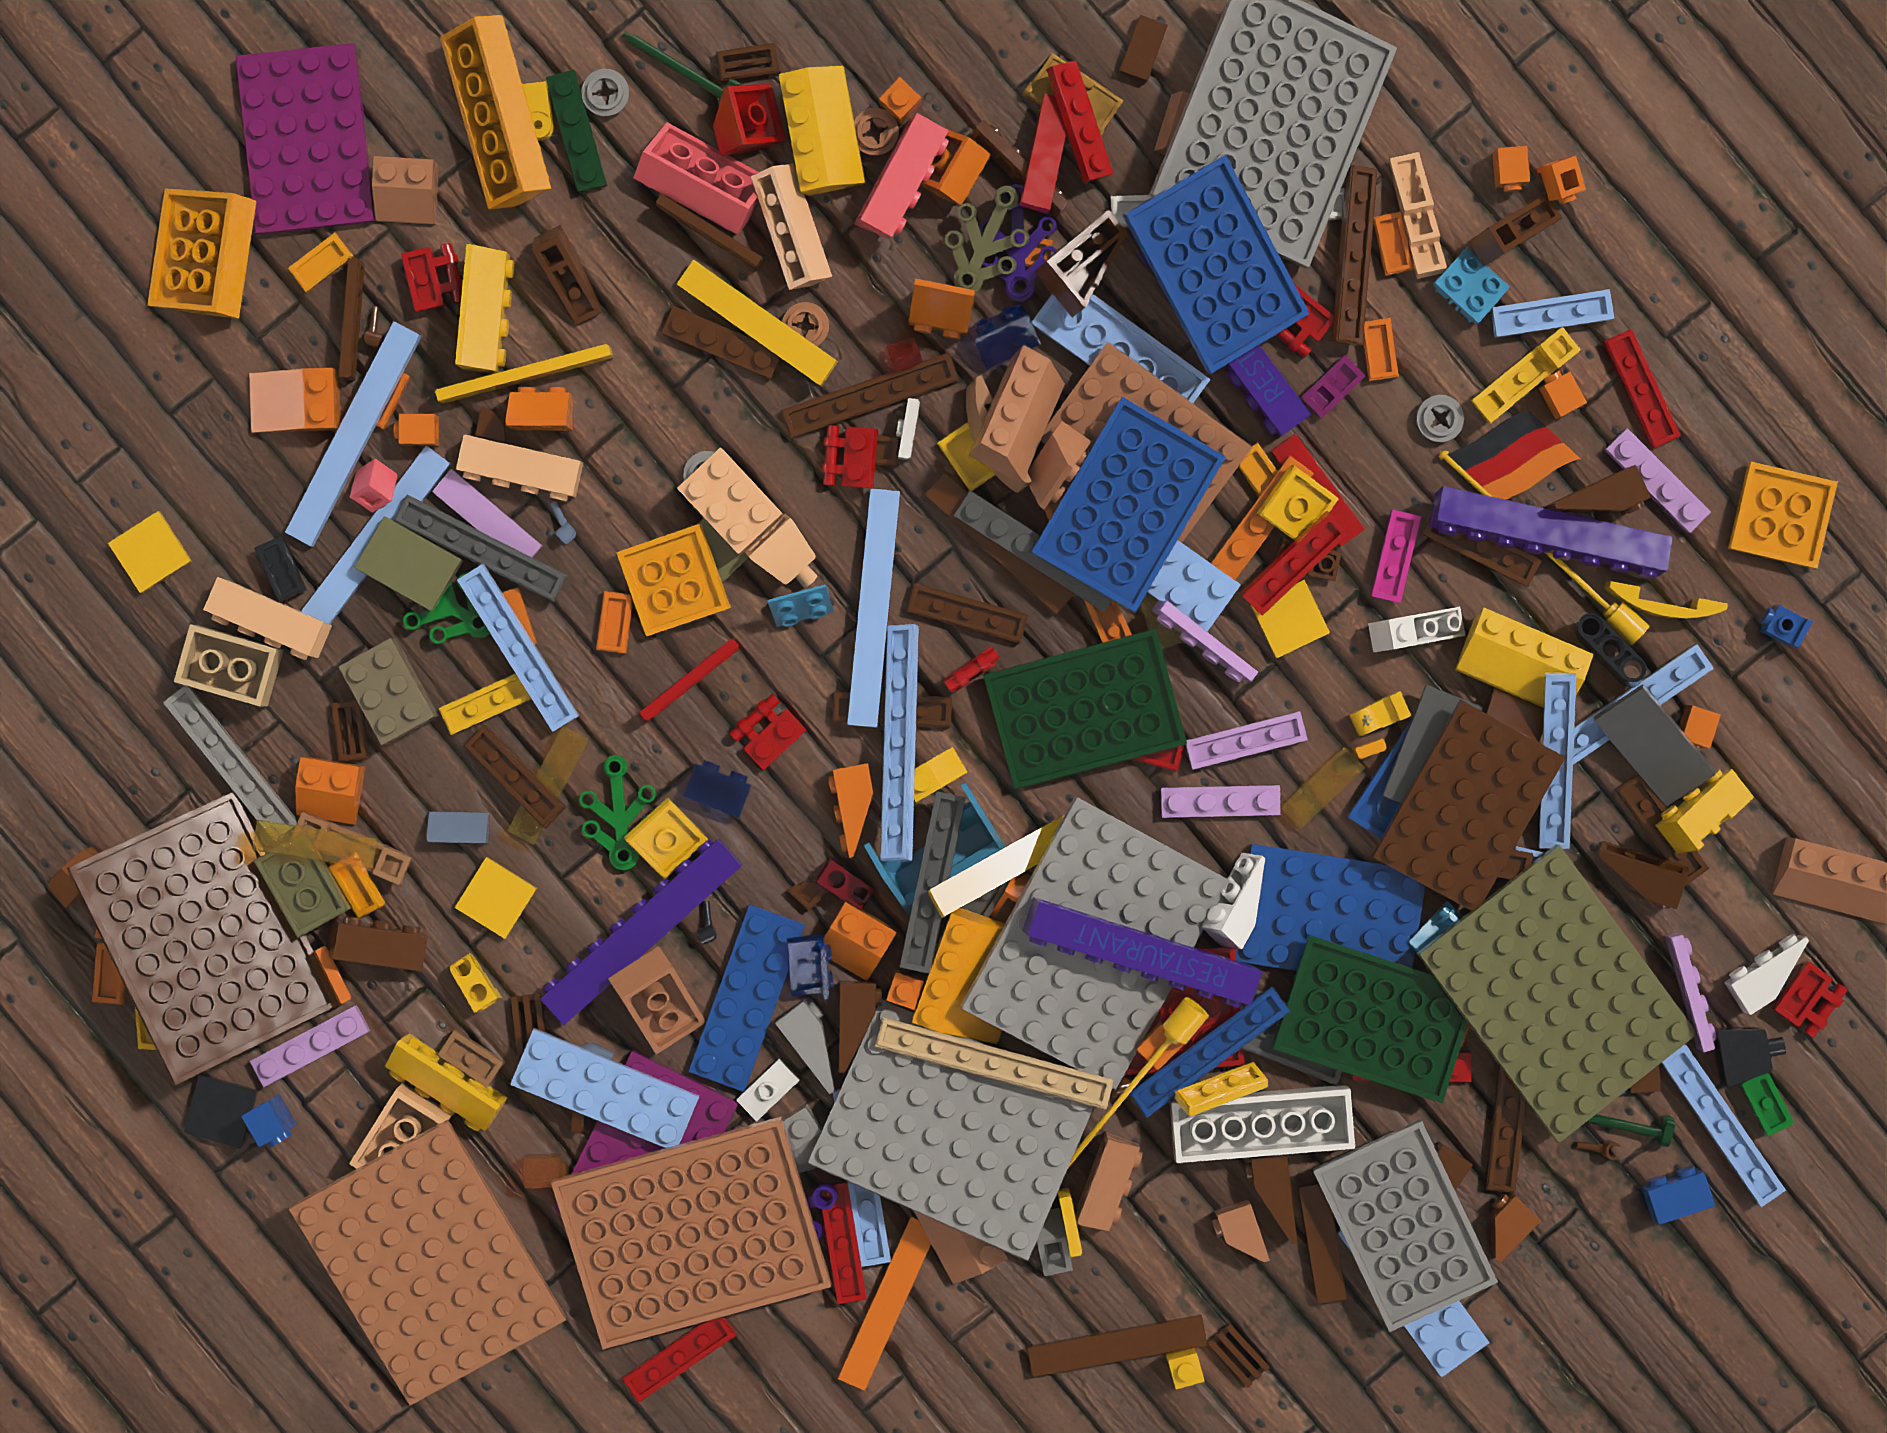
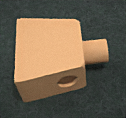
[744,513,817,588]

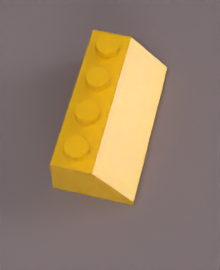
[779,66,866,196]
[455,244,514,373]
[1455,608,1594,708]
[385,1033,508,1131]

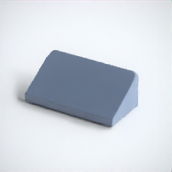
[426,812,489,843]

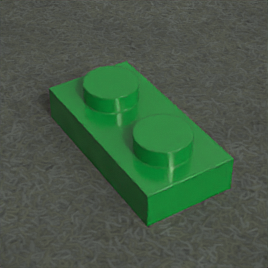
[1739,1073,1794,1137]

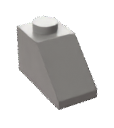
[1037,1208,1073,1276]

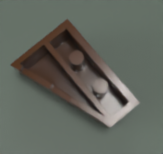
[1034,210,1128,318]
[326,916,428,972]

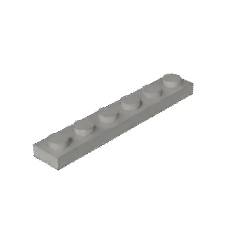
[163,685,298,842]

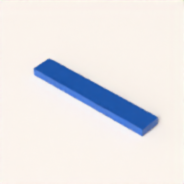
[1130,987,1291,1118]

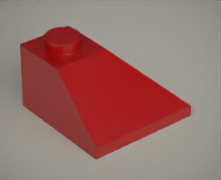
[713,84,786,155]

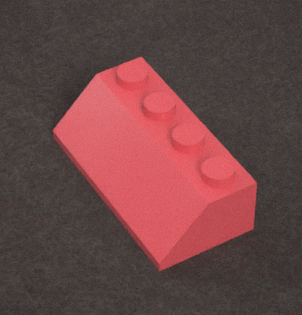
[854,113,949,239]
[633,122,759,235]

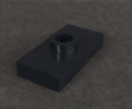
[254,536,307,602]

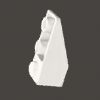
[1368,607,1465,653]
[1201,853,1265,950]
[1724,934,1809,1015]

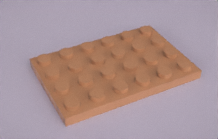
[1041,342,1252,543]

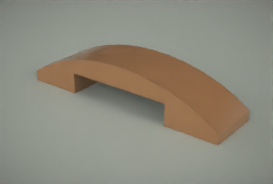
[966,375,1032,493]
[291,812,412,885]

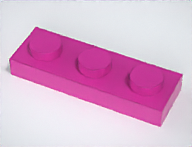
[1370,509,1421,603]

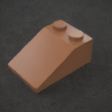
[608,946,706,1055]

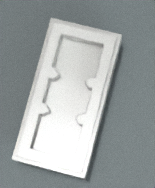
[896,398,920,461]
[736,1058,800,1122]

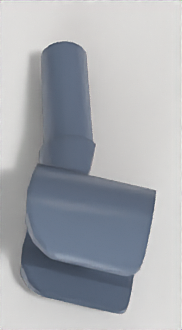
[550,501,576,544]

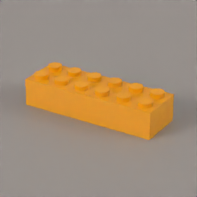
[440,15,551,210]

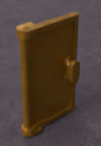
[1022,53,1124,137]

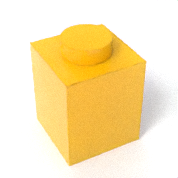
[1165,1348,1205,1389]

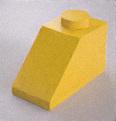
[914,747,967,803]

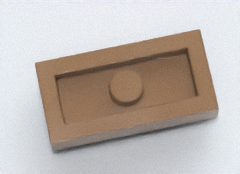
[438,1029,505,1087]

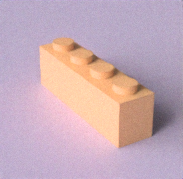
[751,164,832,290]
[456,435,583,501]
[203,577,332,660]

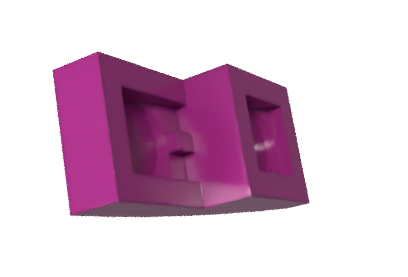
[1301,354,1366,418]

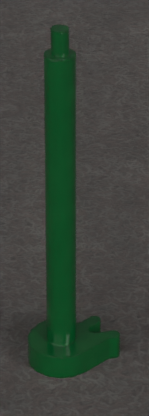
[622,31,741,106]
[1587,1114,1676,1147]

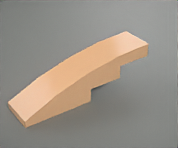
[1389,152,1447,279]

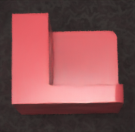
[350,459,398,513]

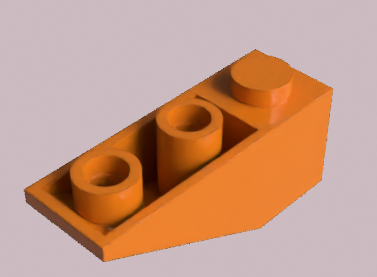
[828,763,874,858]

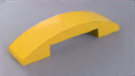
[1471,327,1581,424]
[1604,581,1728,619]

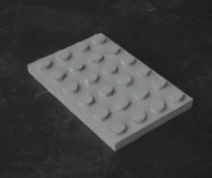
[1313,1119,1498,1332]

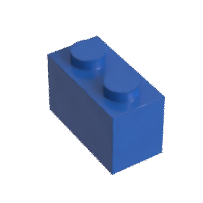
[241,1094,297,1148]
[1641,1166,1715,1225]

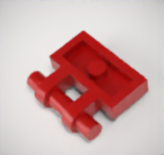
[401,243,463,313]
[1276,284,1334,358]
[821,425,878,489]
[943,646,1000,692]
[729,693,807,770]
[1772,961,1848,1038]

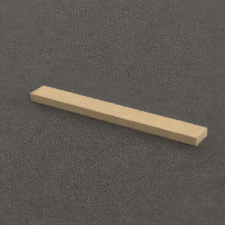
[875,1017,1114,1110]

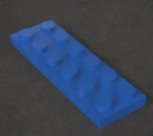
[689,904,805,1092]

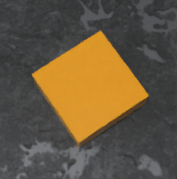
[1352,738,1387,759]

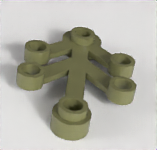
[945,186,1030,293]

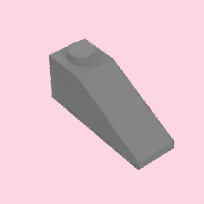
[775,999,835,1094]

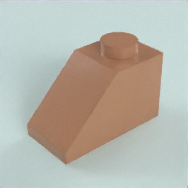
[1212,1199,1270,1262]

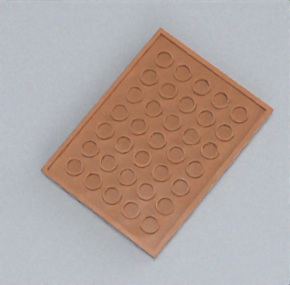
[551,1116,832,1349]
[289,1119,566,1406]

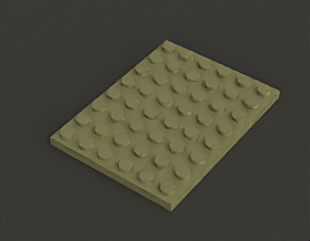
[1417,845,1697,1143]

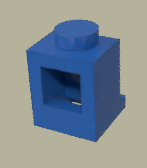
[1760,605,1813,648]

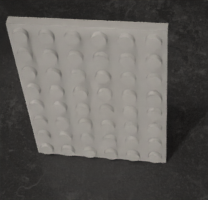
[1149,0,1397,268]
[960,796,1230,1090]
[808,1000,1094,1261]

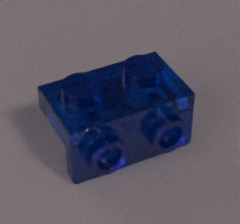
[968,305,1041,369]
[684,760,752,818]
[786,934,834,1000]

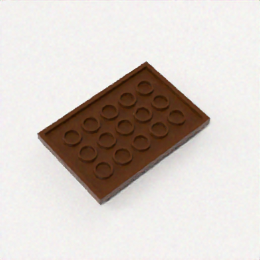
[1371,700,1566,911]

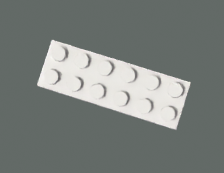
[1169,1085,1355,1163]

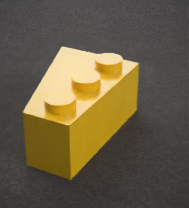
[1655,769,1754,853]

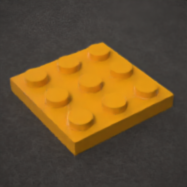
[1728,462,1838,569]
[616,523,731,637]

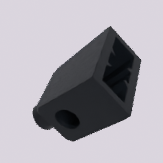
[1713,1027,1786,1087]

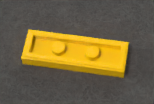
[439,673,532,735]
[1175,1062,1268,1117]

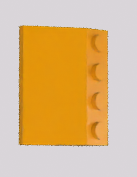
[147,188,256,318]
[912,908,1005,1044]

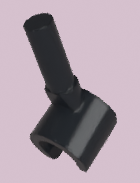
[697,901,717,944]

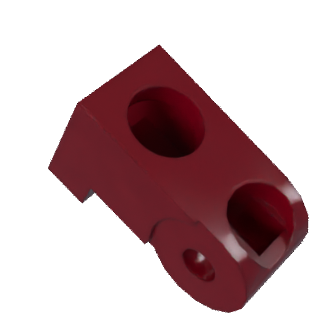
[816,857,875,909]

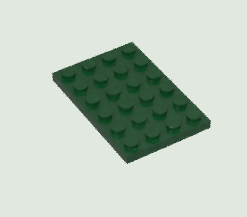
[983,628,1187,789]
[1272,935,1468,1103]

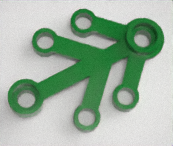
[395,573,490,644]
[579,755,657,870]

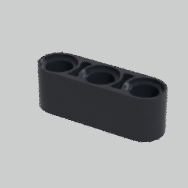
[1575,613,1647,688]

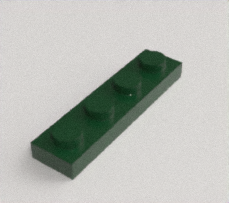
[546,70,608,194]

